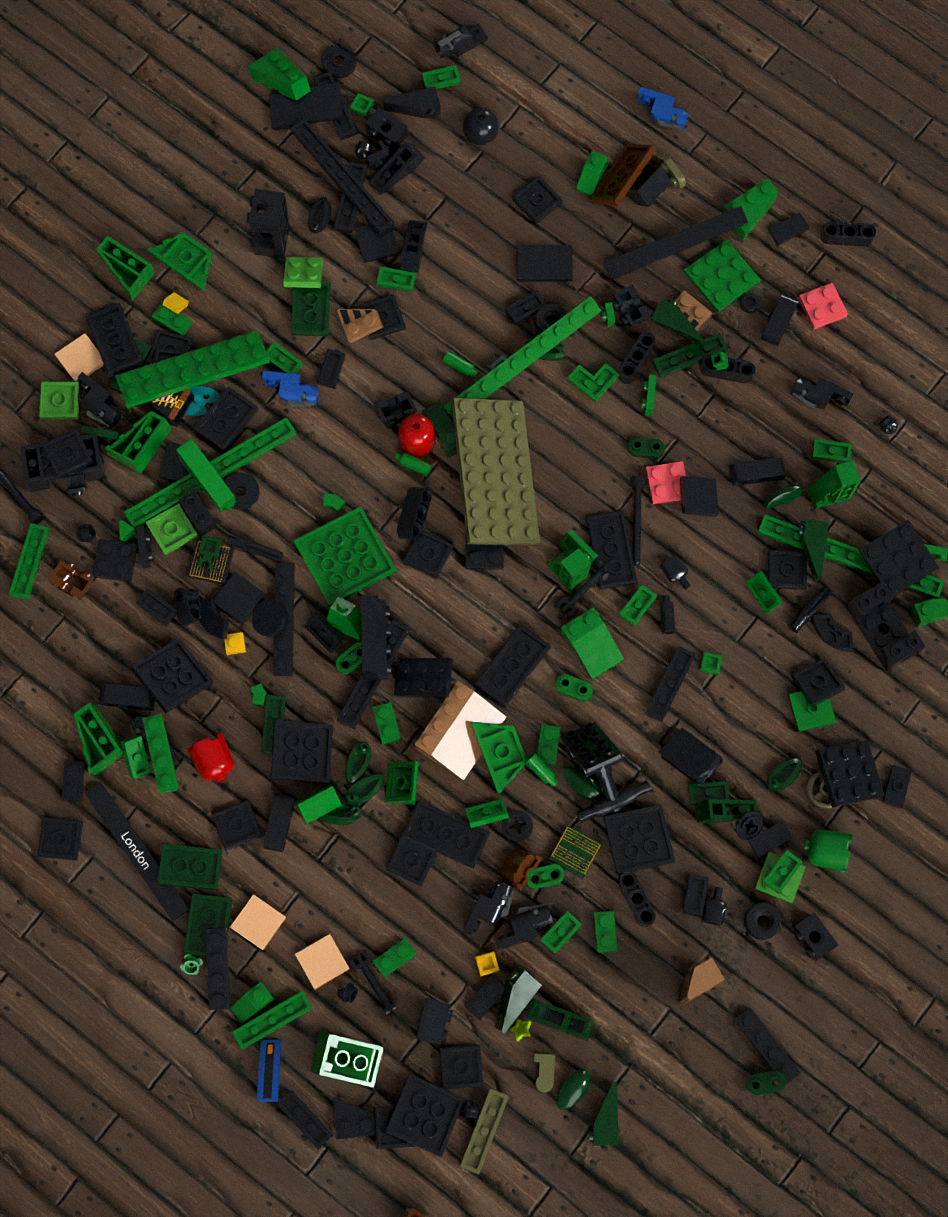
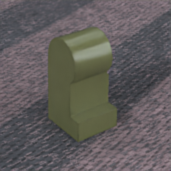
[533,1054,555,1093]

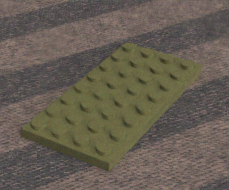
[451,398,540,545]

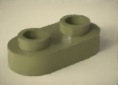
[659,156,686,190]

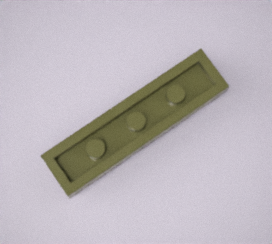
[460,1089,509,1175]

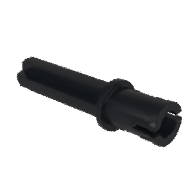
[227,533,283,563]
[788,586,832,633]

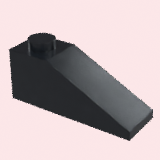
[383,87,441,118]
[369,142,425,194]
[401,220,427,273]

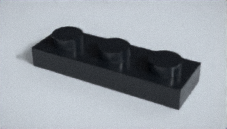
[277,1089,333,1150]

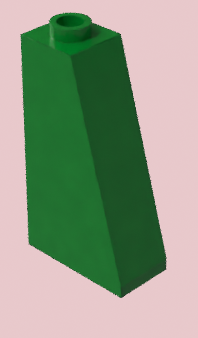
[176,438,236,512]

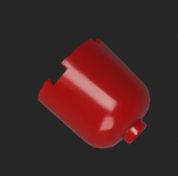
[398,414,435,458]
[187,733,234,783]

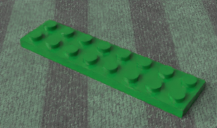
[115,330,270,409]

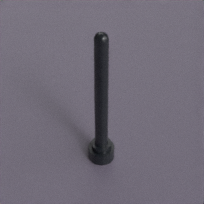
[0,469,45,525]
[630,476,645,566]

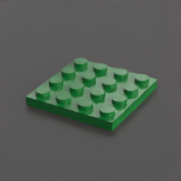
[294,506,397,607]

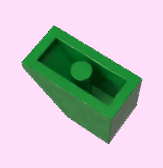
[576,150,608,196]
[326,597,362,641]
[910,598,948,628]
[230,982,275,1025]

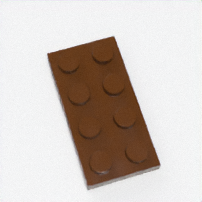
[590,144,656,206]

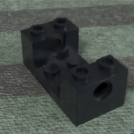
[246,189,290,259]
[20,433,106,492]
[846,582,926,672]

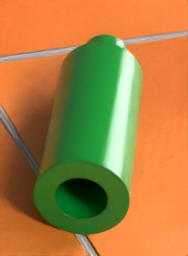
[442,351,479,378]
[395,452,433,477]
[524,752,558,787]

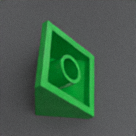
[385,761,419,805]
[295,783,342,824]

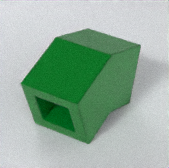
[711,351,729,371]
[323,494,345,514]
[250,683,267,708]

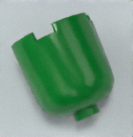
[804,829,852,873]

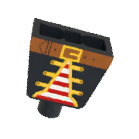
[150,389,194,427]

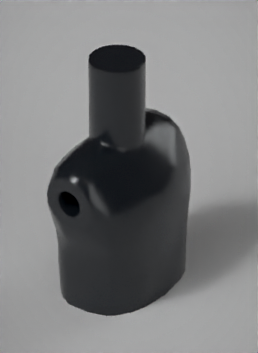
[659,555,691,590]
[702,887,727,926]

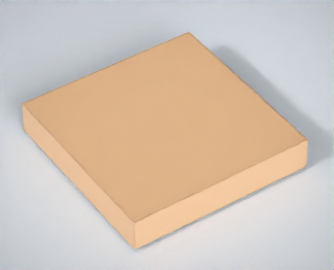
[55,334,104,382]
[230,894,286,950]
[295,934,350,989]

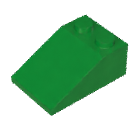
[560,607,624,680]
[310,1032,384,1087]

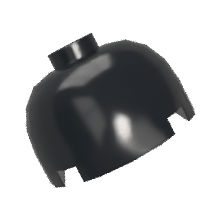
[463,108,499,145]

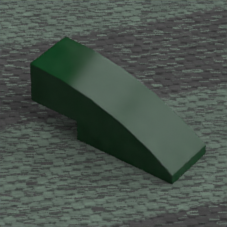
[527,999,594,1042]

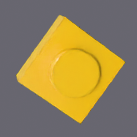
[224,632,246,655]

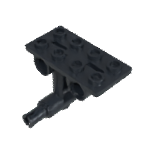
[561,722,652,823]

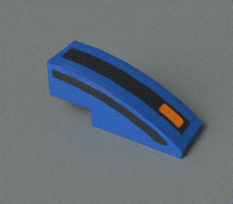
[257,1040,282,1102]

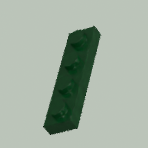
[652,333,728,378]

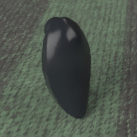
[308,197,331,233]

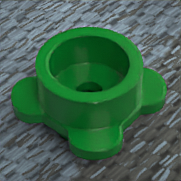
[180,953,203,975]

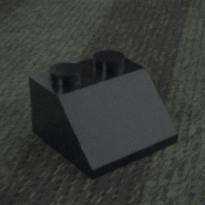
[625,164,671,207]
[416,997,453,1046]

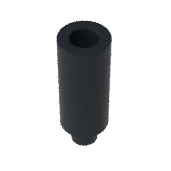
[660,595,676,634]

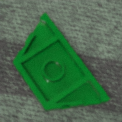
[147,232,213,292]
[471,722,526,794]

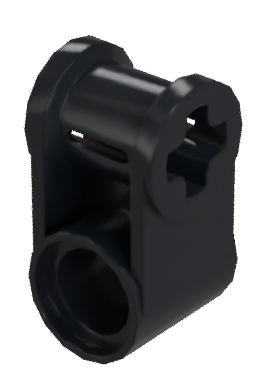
[173,588,203,626]

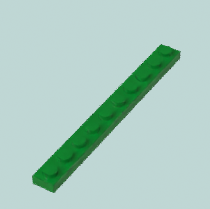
[443,296,601,421]
[124,417,297,529]
[758,515,944,599]

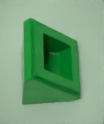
[118,520,137,543]

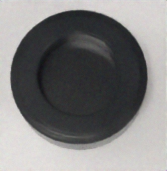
[740,294,759,313]

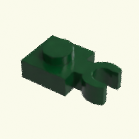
[198,535,223,571]

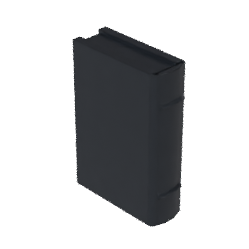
[659,728,723,787]

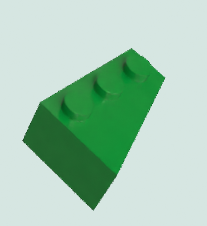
[248,47,311,101]
[722,178,779,243]
[96,235,155,301]
[104,411,172,474]
[808,460,861,509]
[546,548,591,592]
[74,702,124,775]

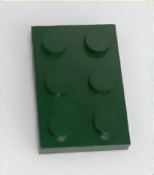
[291,282,331,336]
[158,844,222,890]
[183,894,233,957]

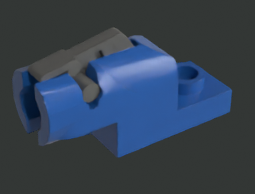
[637,87,689,130]
[262,371,318,407]

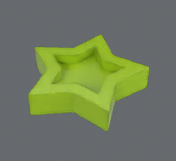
[509,1018,532,1041]

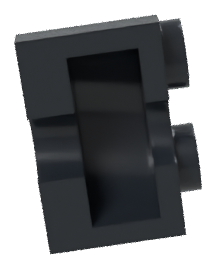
[611,284,650,327]
[374,391,417,429]

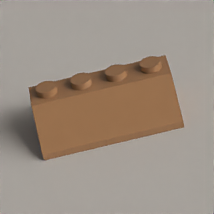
[678,957,725,1006]

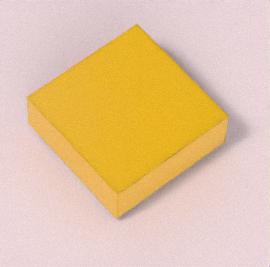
[163,292,189,314]
[475,951,500,977]

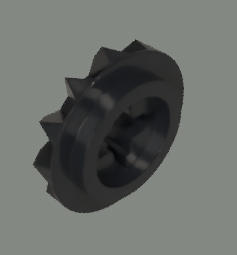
[502,810,533,841]
[734,810,763,840]

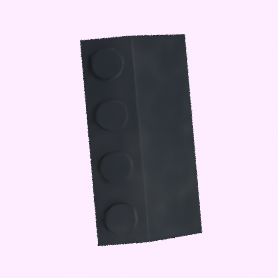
[361,595,391,681]

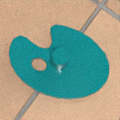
[186,386,220,417]

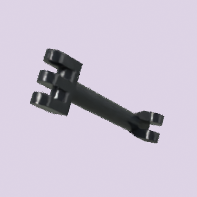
[555,560,610,619]
[348,949,397,1016]

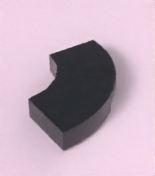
[199,598,229,639]
[811,614,854,652]

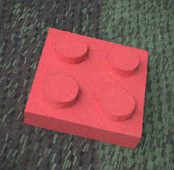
[798,283,848,330]
[645,461,686,505]

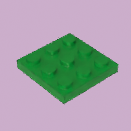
[683,240,761,313]

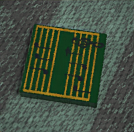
[549,825,602,879]

